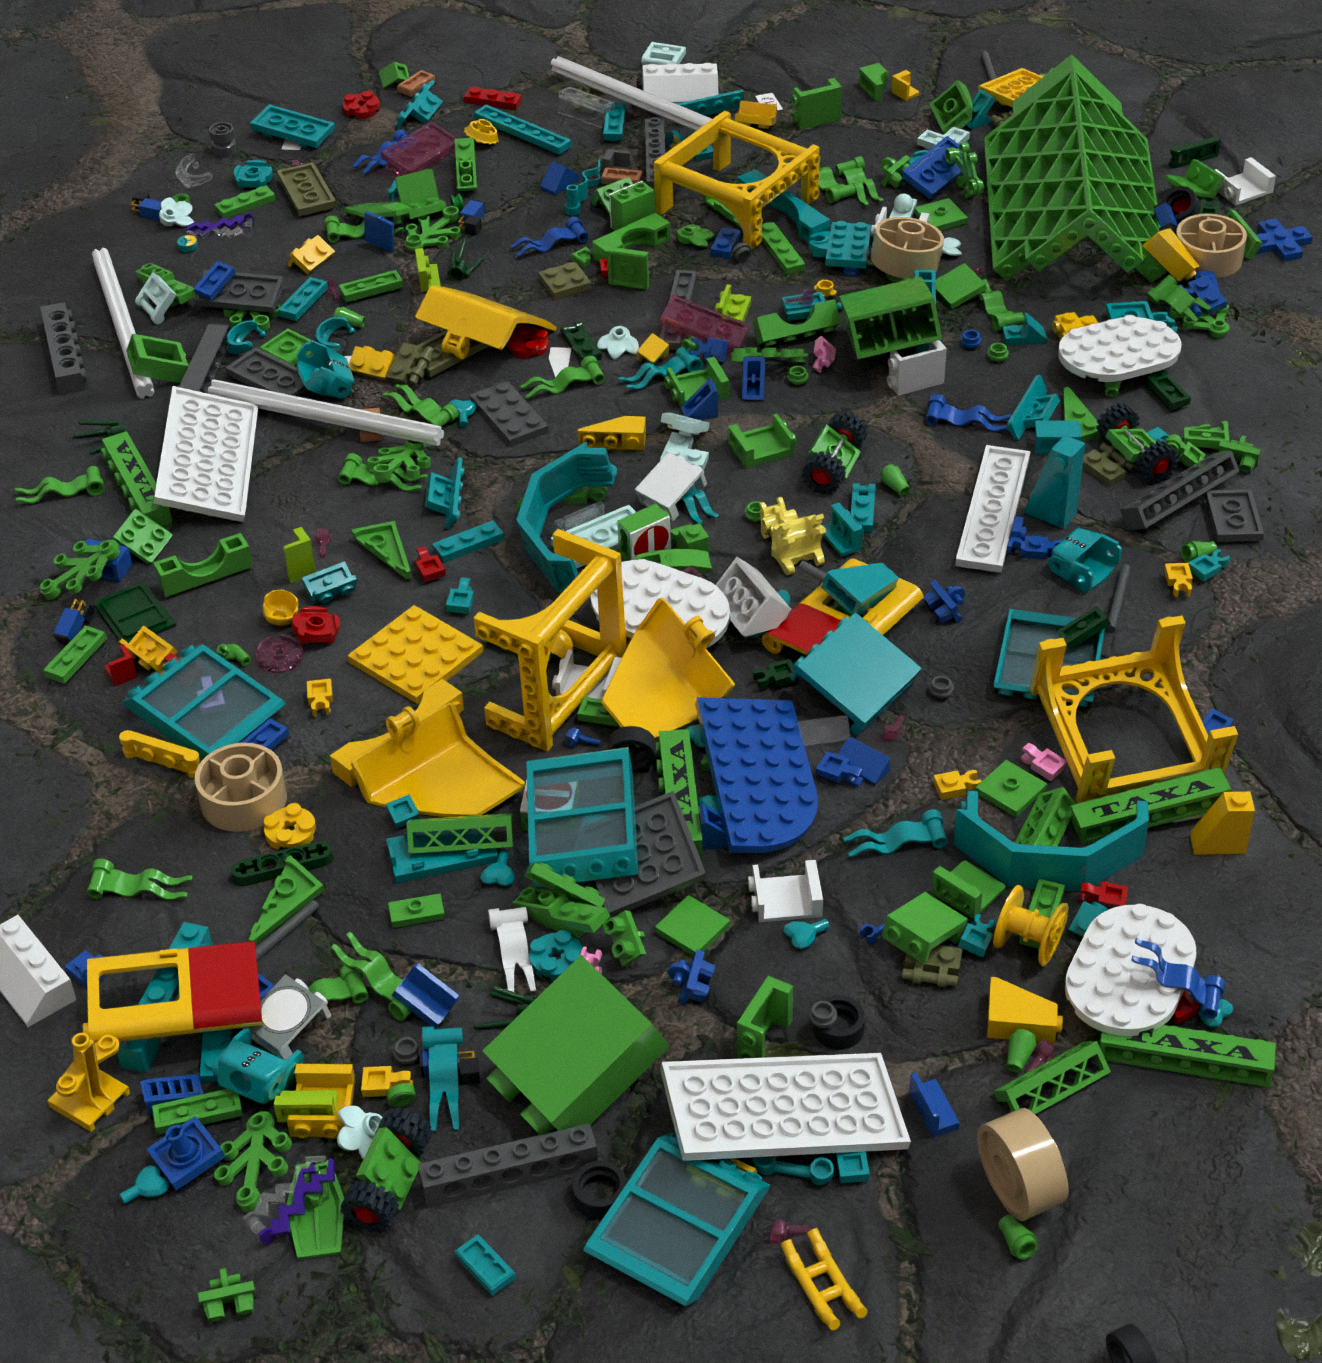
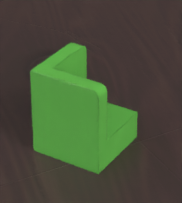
[379,62,410,88]

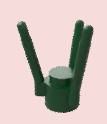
[448,238,484,280]
[73,420,125,454]
[474,986,536,1029]

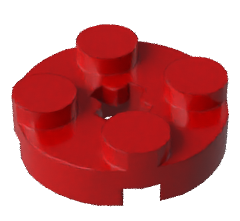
[343,91,380,119]
[507,324,549,359]
[291,606,340,644]

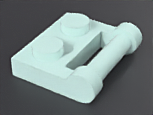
[641,42,686,65]
[135,272,177,325]

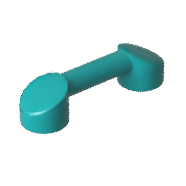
[753,1156,834,1185]

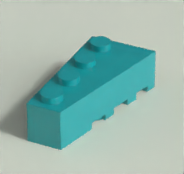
[1024,435,1085,529]

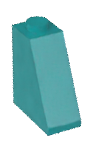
[821,563,899,615]

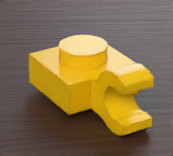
[361,1066,413,1097]

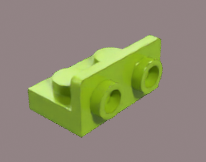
[415,248,441,292]
[715,284,751,327]

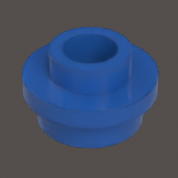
[960,330,982,349]

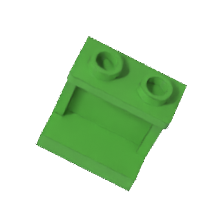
[791,78,842,130]
[664,357,729,409]
[728,414,797,468]
[882,892,968,964]
[737,976,793,1059]

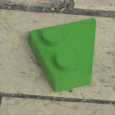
[1183,421,1230,450]

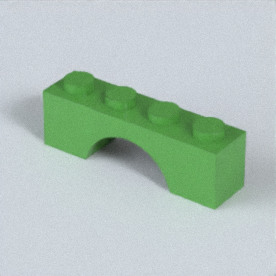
[592,213,670,263]
[752,299,841,347]
[153,533,253,597]

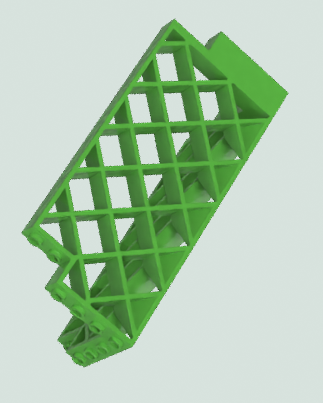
[984,54,1168,283]

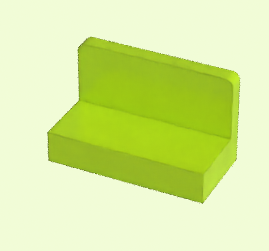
[283,527,316,583]
[274,1090,338,1122]

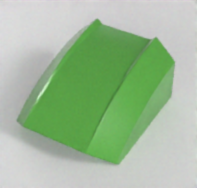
[929,80,973,133]

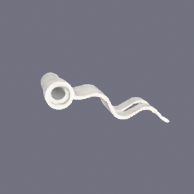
[488,907,536,992]

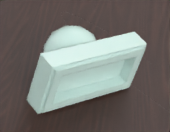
[889,194,917,218]

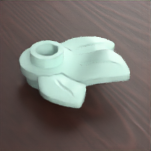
[159,197,194,227]
[941,237,962,256]
[597,326,639,360]
[337,1106,382,1159]

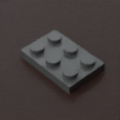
[1205,489,1264,542]

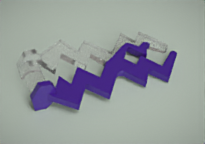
[185,213,255,239]
[243,1156,335,1245]

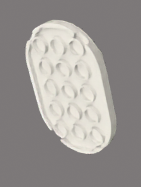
[1058,315,1181,382]
[591,559,730,647]
[1065,904,1196,1036]

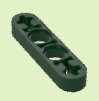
[231,841,333,886]

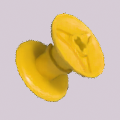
[993,885,1069,967]

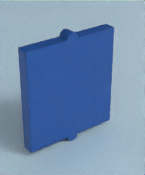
[364,211,394,253]

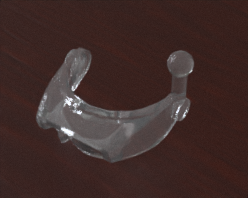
[175,154,213,188]

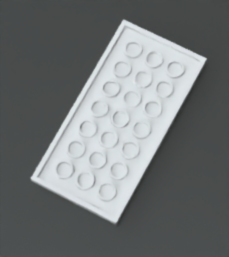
[153,386,258,522]
[660,1053,911,1161]

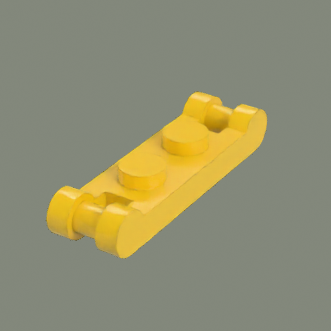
[119,730,200,778]

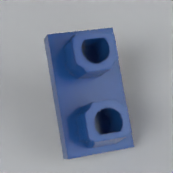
[923,580,965,624]
[668,949,715,1005]

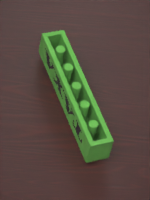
[100,431,172,526]
[655,729,703,858]
[1071,767,1232,845]
[1100,1025,1276,1087]

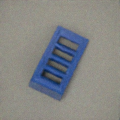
[140,1074,203,1115]

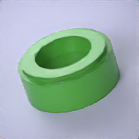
[386,1083,417,1108]

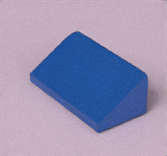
[838,737,890,785]

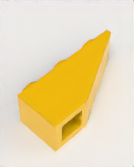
[578,416,646,450]

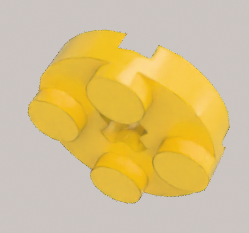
[264,803,316,850]

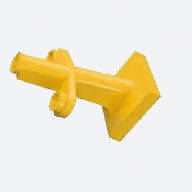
[47,1033,130,1132]

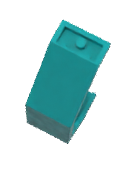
[516,442,615,593]
[954,791,1149,892]

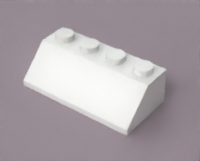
[642,63,718,104]
[716,557,791,636]
[0,915,76,1027]

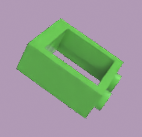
[126,333,189,383]

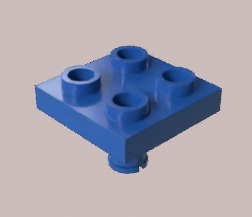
[146,1116,226,1191]

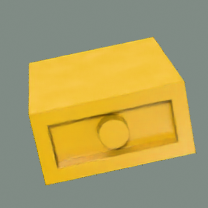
[287,1064,356,1139]

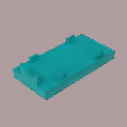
[250,104,335,148]
[386,827,498,883]

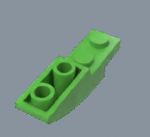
[455,138,477,191]
[135,263,196,307]
[635,549,713,576]
[512,887,610,938]

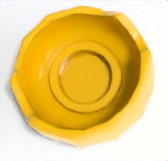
[262,590,298,626]
[551,629,573,659]

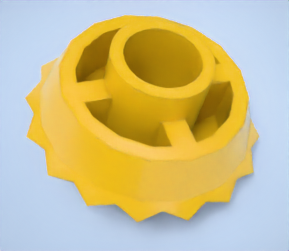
[464,119,499,145]

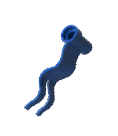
[352,129,421,174]
[510,217,589,257]
[925,394,1012,432]
[1131,938,1225,1018]

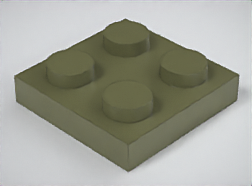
[538,262,592,300]

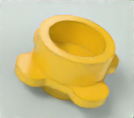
[814,280,837,298]

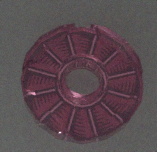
[255,634,304,673]

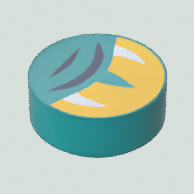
[665,130,684,149]
[177,235,198,252]

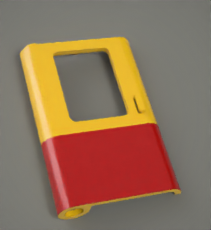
[762,558,924,656]
[83,941,263,1044]

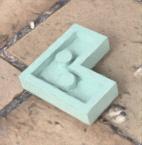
[917,127,970,149]
[660,412,710,436]
[660,432,709,470]

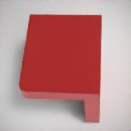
[104,644,137,686]

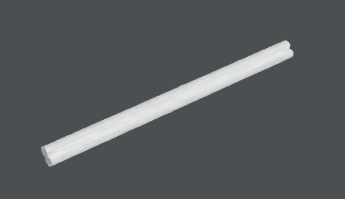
[551,56,712,131]
[92,247,155,399]
[208,379,444,446]

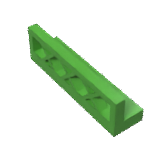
[1015,787,1076,846]
[406,813,513,854]
[993,1041,1111,1114]

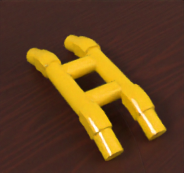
[780,1228,867,1330]

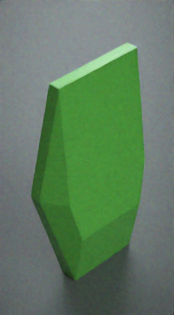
[344,202,412,224]
[286,1160,344,1260]

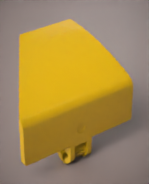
[415,285,557,359]
[601,598,735,747]
[351,702,525,817]

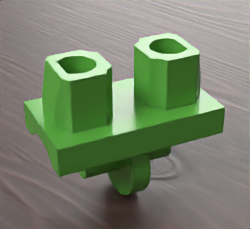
[880,155,911,189]
[1218,435,1261,473]
[603,910,646,967]
[198,1268,257,1322]

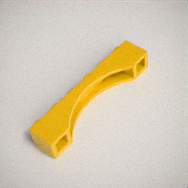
[330,679,464,788]

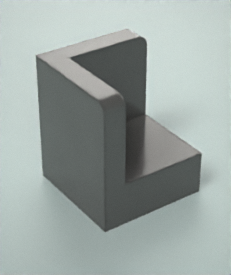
[603,149,631,172]

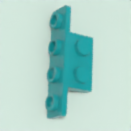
[396,80,443,130]
[677,90,744,116]
[1007,375,1060,440]
[425,457,464,530]

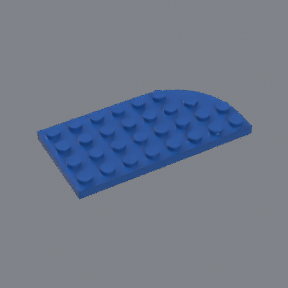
[695,697,818,853]

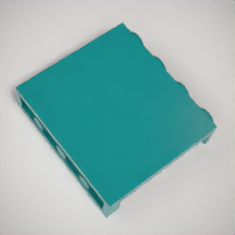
[790,612,922,736]

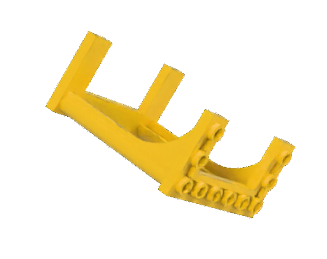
[654,111,820,250]
[473,529,627,752]
[1029,615,1238,804]

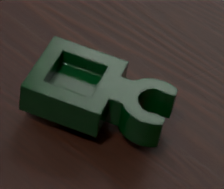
[753,659,799,689]

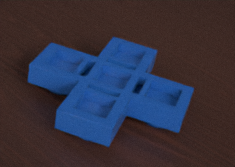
[1256,219,1313,261]

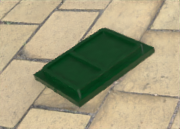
[93,581,176,643]

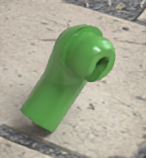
[216,644,252,667]

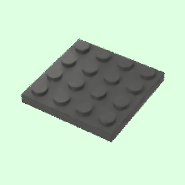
[577,791,708,919]

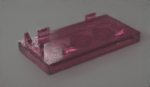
[381,121,458,177]
[659,295,750,352]

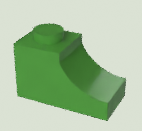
[859,63,889,101]
[670,523,709,554]

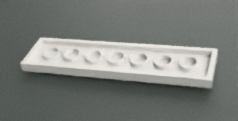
[955,445,1030,573]

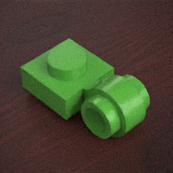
[1165,434,1205,468]
[564,486,607,505]

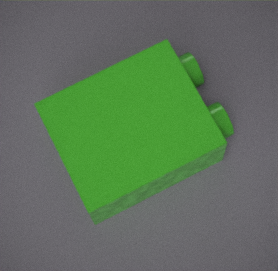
[839,277,942,359]
[482,955,670,1135]

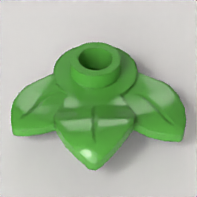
[677,224,715,247]

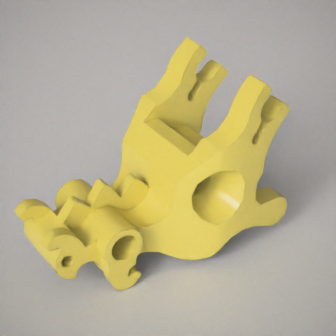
[759,497,826,575]

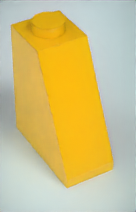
[1142,228,1200,281]
[1190,791,1255,855]
[987,977,1063,1044]

